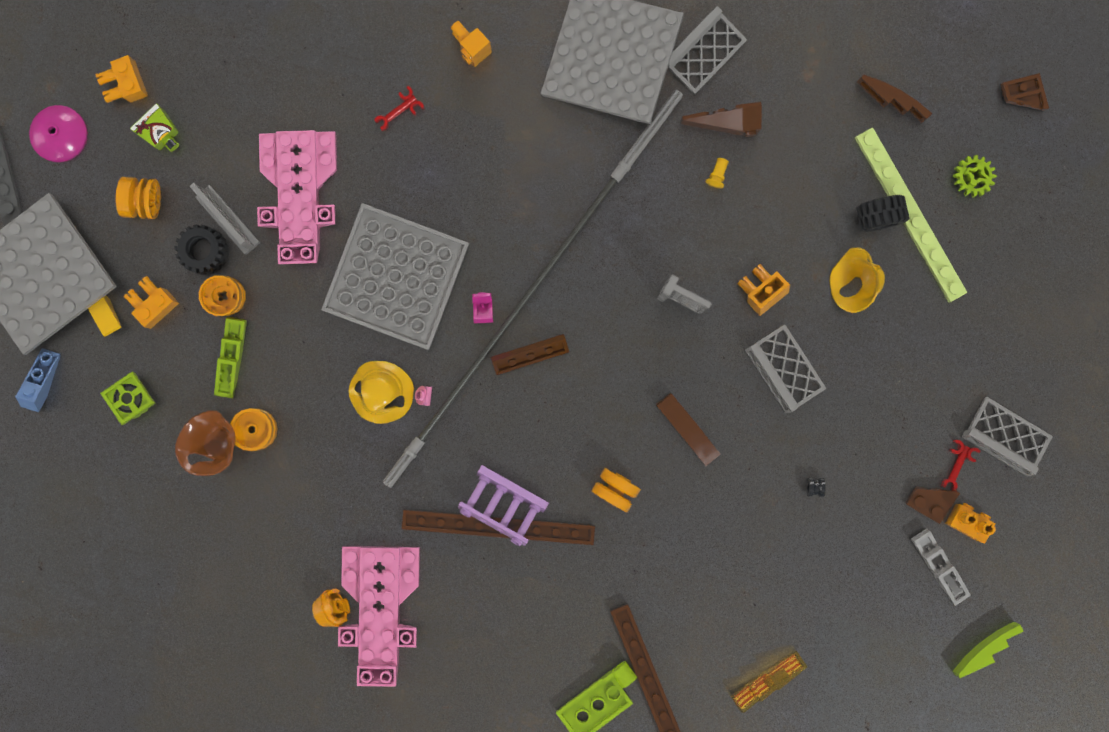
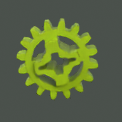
[953,155,997,198]

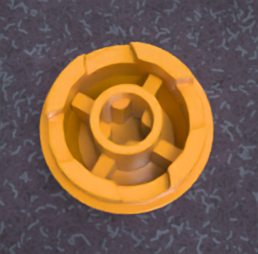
[312,589,350,627]

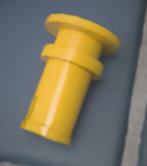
[706,158,729,189]

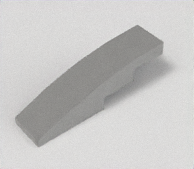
[911,528,971,606]

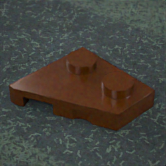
[1000,73,1049,111]
[905,487,960,524]

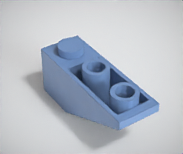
[16,348,61,412]

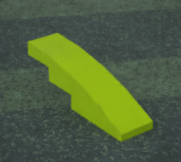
[214,317,247,398]
[953,622,1024,678]

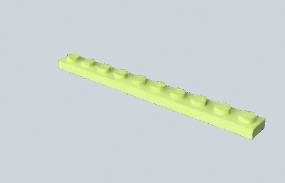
[855,127,967,302]

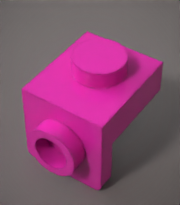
[472,292,493,323]

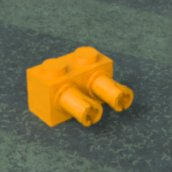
[451,21,492,67]
[95,55,148,103]
[738,264,790,316]
[124,276,179,329]
[945,503,996,544]

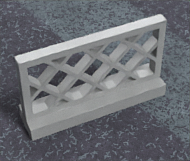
[668,6,747,95]
[189,183,261,255]
[657,275,711,314]
[745,324,826,414]
[962,397,1053,477]

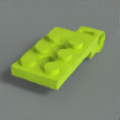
[556,661,637,732]

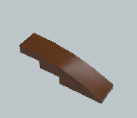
[857,75,932,123]
[656,393,721,466]

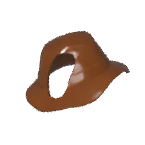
[175,411,236,476]

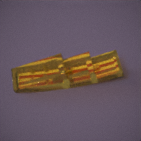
[730,651,807,713]

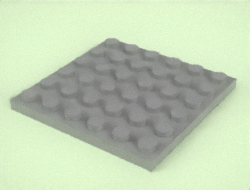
[541,0,684,124]
[0,193,117,355]
[321,203,470,350]

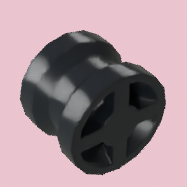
[806,478,826,497]

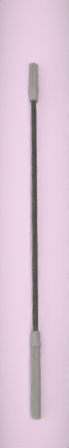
[383,89,683,488]

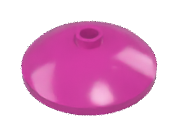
[29,105,87,162]

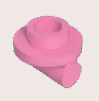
[415,386,432,406]

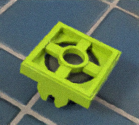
[100,371,155,425]

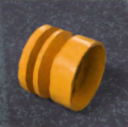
[116,177,161,219]
[199,276,246,316]

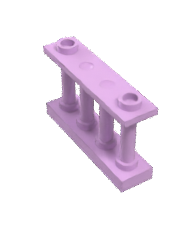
[458,465,549,546]

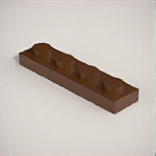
[491,334,569,375]

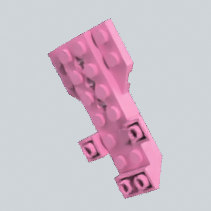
[257,130,337,264]
[338,546,420,687]

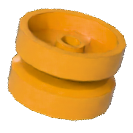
[230,408,278,451]
[591,468,641,512]

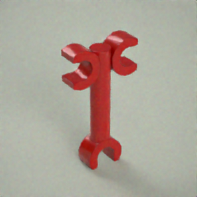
[374,86,425,131]
[941,440,980,491]

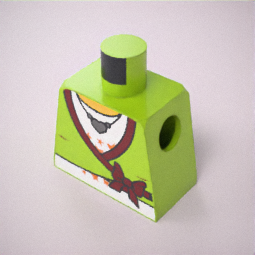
[130,103,179,152]

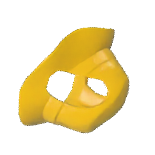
[830,248,885,313]
[349,361,414,424]

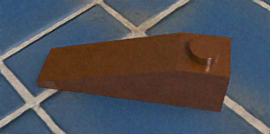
[681,102,762,137]

